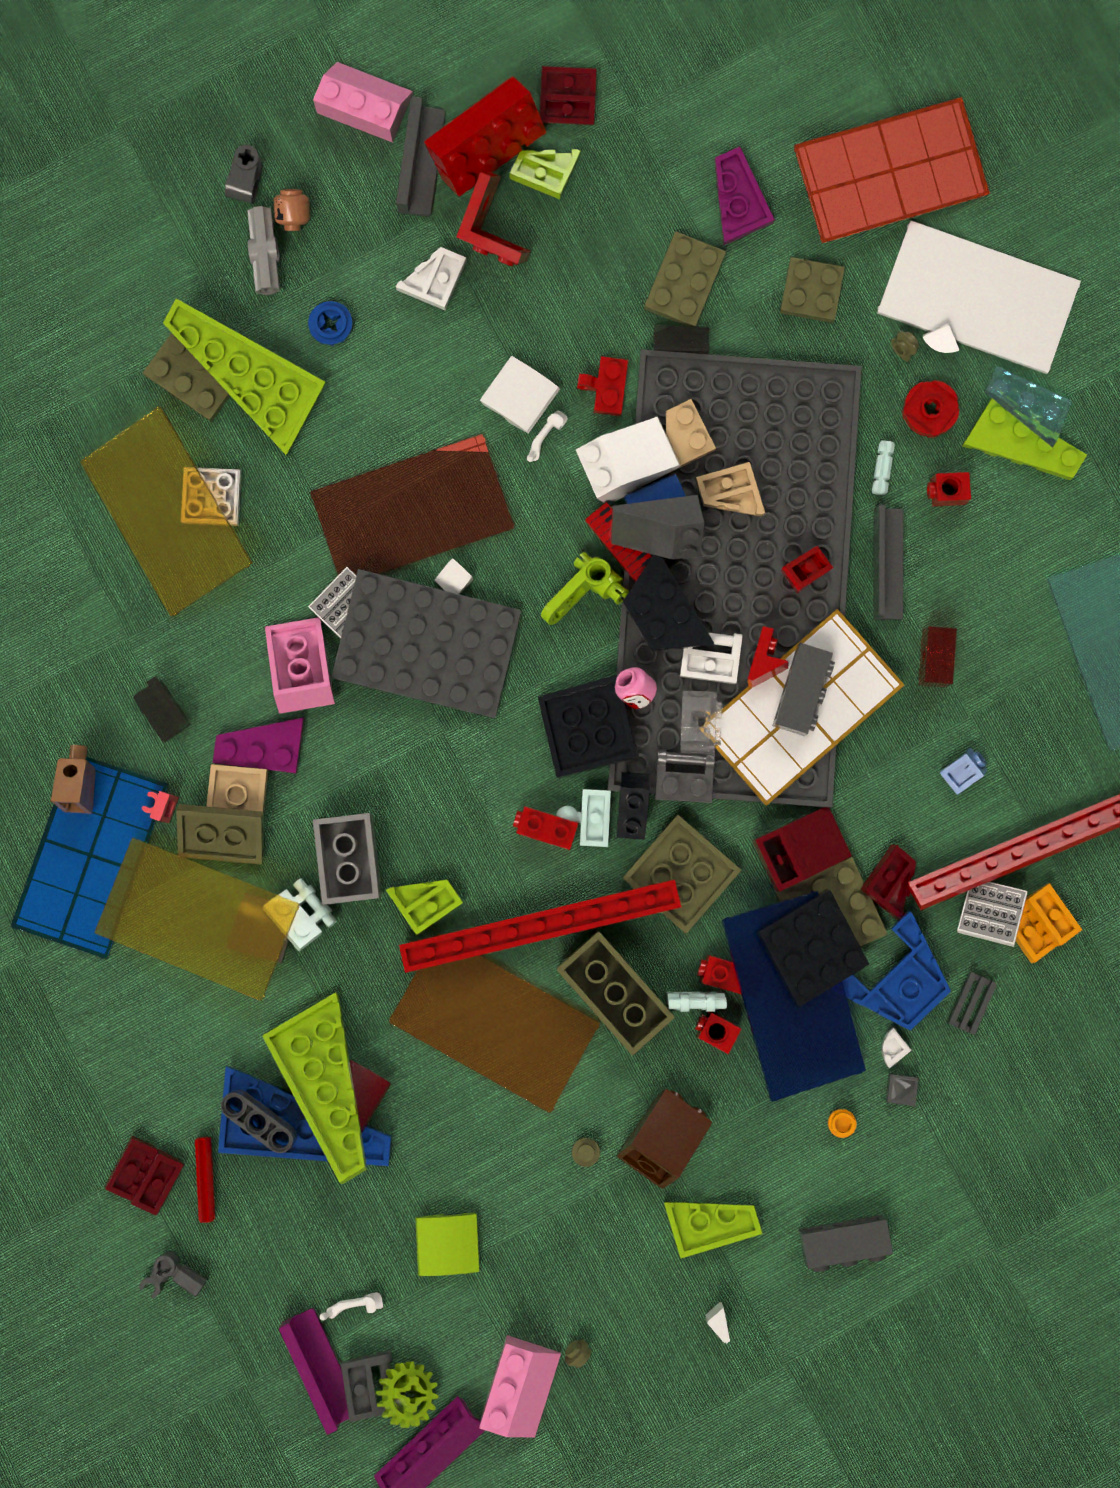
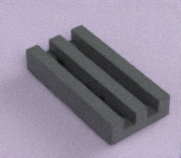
[947,971,997,1035]

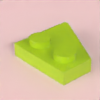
[509,149,581,200]

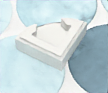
[923,323,959,353]
[882,1027,911,1068]

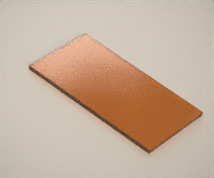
[389,933,600,1113]

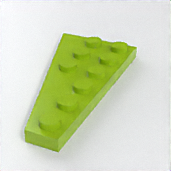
[163,298,326,456]
[262,992,367,1184]

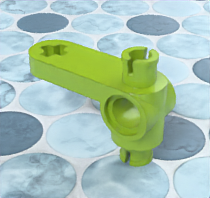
[541,552,629,625]

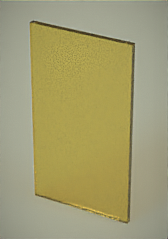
[80,407,253,617]
[94,838,300,1001]

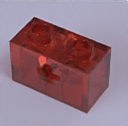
[918,626,957,688]

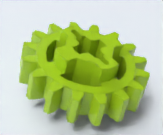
[376,1362,439,1428]

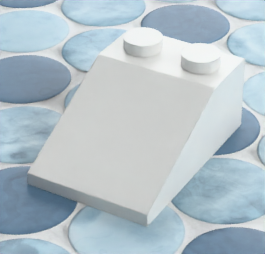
[576,417,680,505]

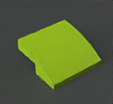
[415,1212,479,1276]

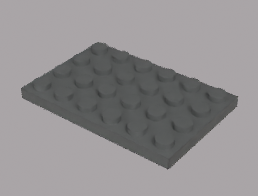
[331,569,521,719]

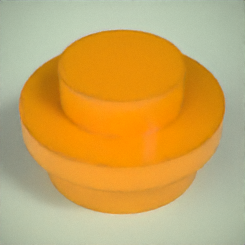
[828,1109,857,1138]

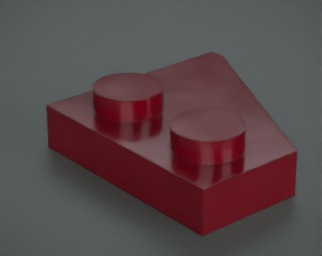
[860,844,916,921]

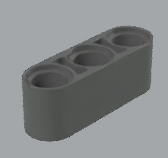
[221,1090,297,1153]

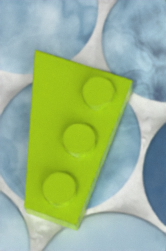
[664,1202,762,1259]

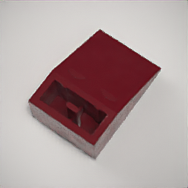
[752,807,852,892]

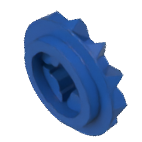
[308,301,353,346]

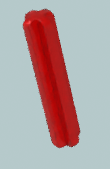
[195,1137,215,1223]

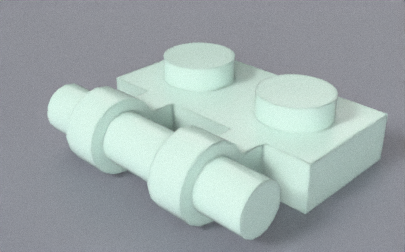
[264,878,337,951]
[666,992,727,1012]

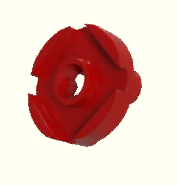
[902,380,959,438]

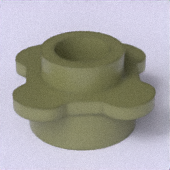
[891,331,919,361]

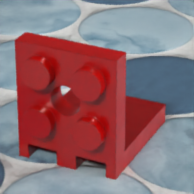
[456,172,531,267]

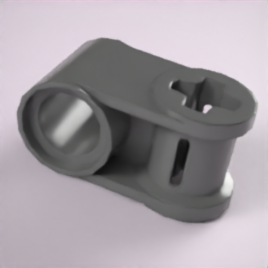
[225,145,262,204]

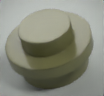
[572,1138,600,1167]
[565,1339,591,1368]

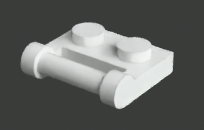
[680,632,742,684]

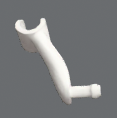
[527,411,568,462]
[320,1292,383,1321]

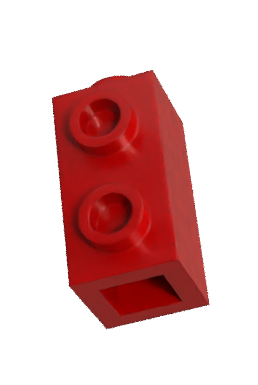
[513,806,578,850]
[697,954,764,999]

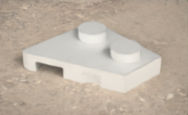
[396,247,467,310]

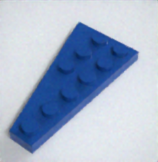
[218,1066,392,1166]

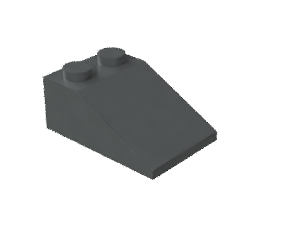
[611,495,704,559]

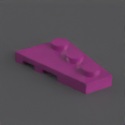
[714,147,775,245]
[212,718,304,774]

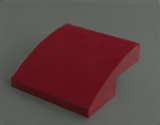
[540,66,596,125]
[349,1059,391,1133]
[104,1136,184,1216]

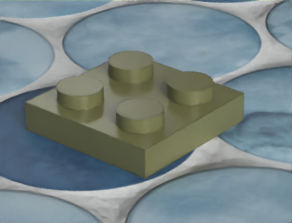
[780,257,845,323]

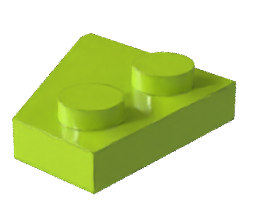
[386,880,464,935]

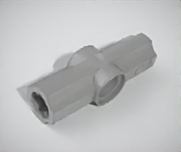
[247,206,280,295]

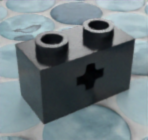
[617,772,650,840]

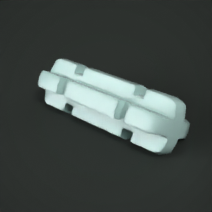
[872,441,895,495]

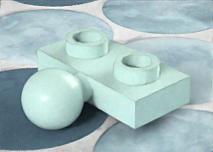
[556,789,611,847]

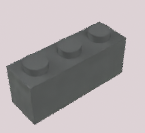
[772,643,835,736]
[798,1214,893,1272]

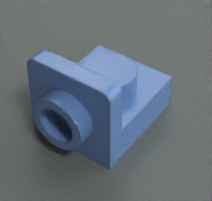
[940,748,987,795]

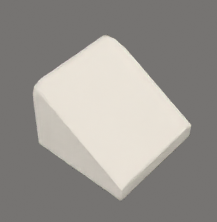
[434,558,473,594]
[705,1302,730,1344]

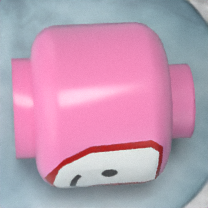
[615,667,657,709]

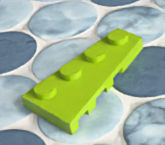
[962,397,1087,480]

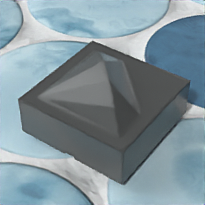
[886,1073,919,1106]

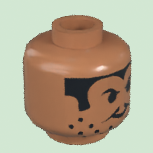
[274,189,310,231]

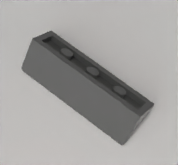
[396,96,445,217]
[873,505,903,620]

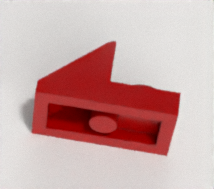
[781,546,833,594]
[748,626,789,687]

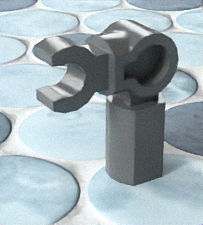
[139,1251,208,1299]

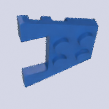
[831,911,951,1031]

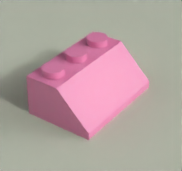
[313,62,413,143]
[479,1335,561,1437]

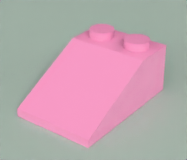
[265,617,335,714]

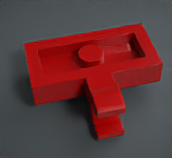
[577,356,628,417]

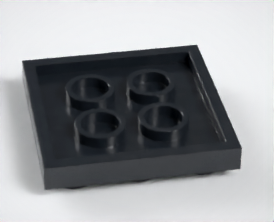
[538,675,639,779]
[756,889,869,1007]

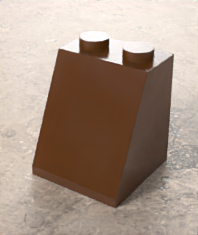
[616,1089,713,1189]

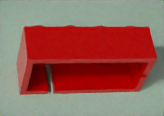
[424,76,546,197]

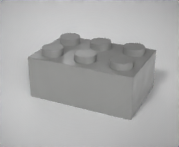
[313,813,382,905]

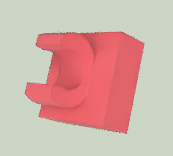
[142,791,179,823]

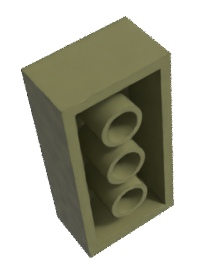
[556,931,675,1056]

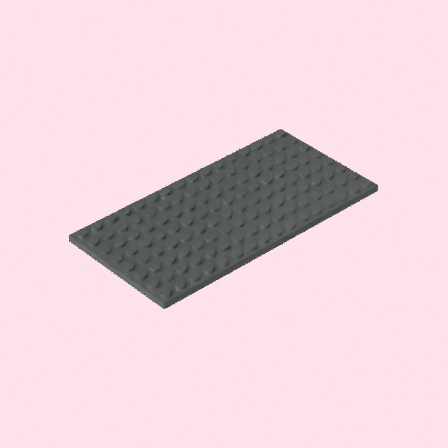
[608,349,862,808]

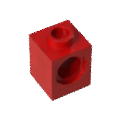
[927,472,971,507]
[695,1012,742,1054]

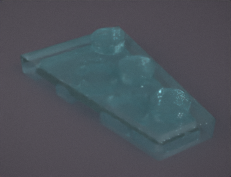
[985,366,1072,448]

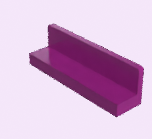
[278,1308,349,1435]
[374,1396,485,1488]

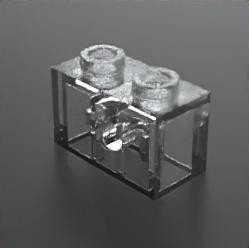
[680,691,722,754]

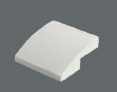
[480,356,560,434]

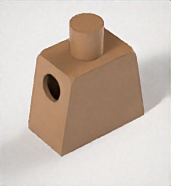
[51,745,95,814]

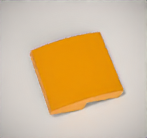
[1016,883,1082,963]

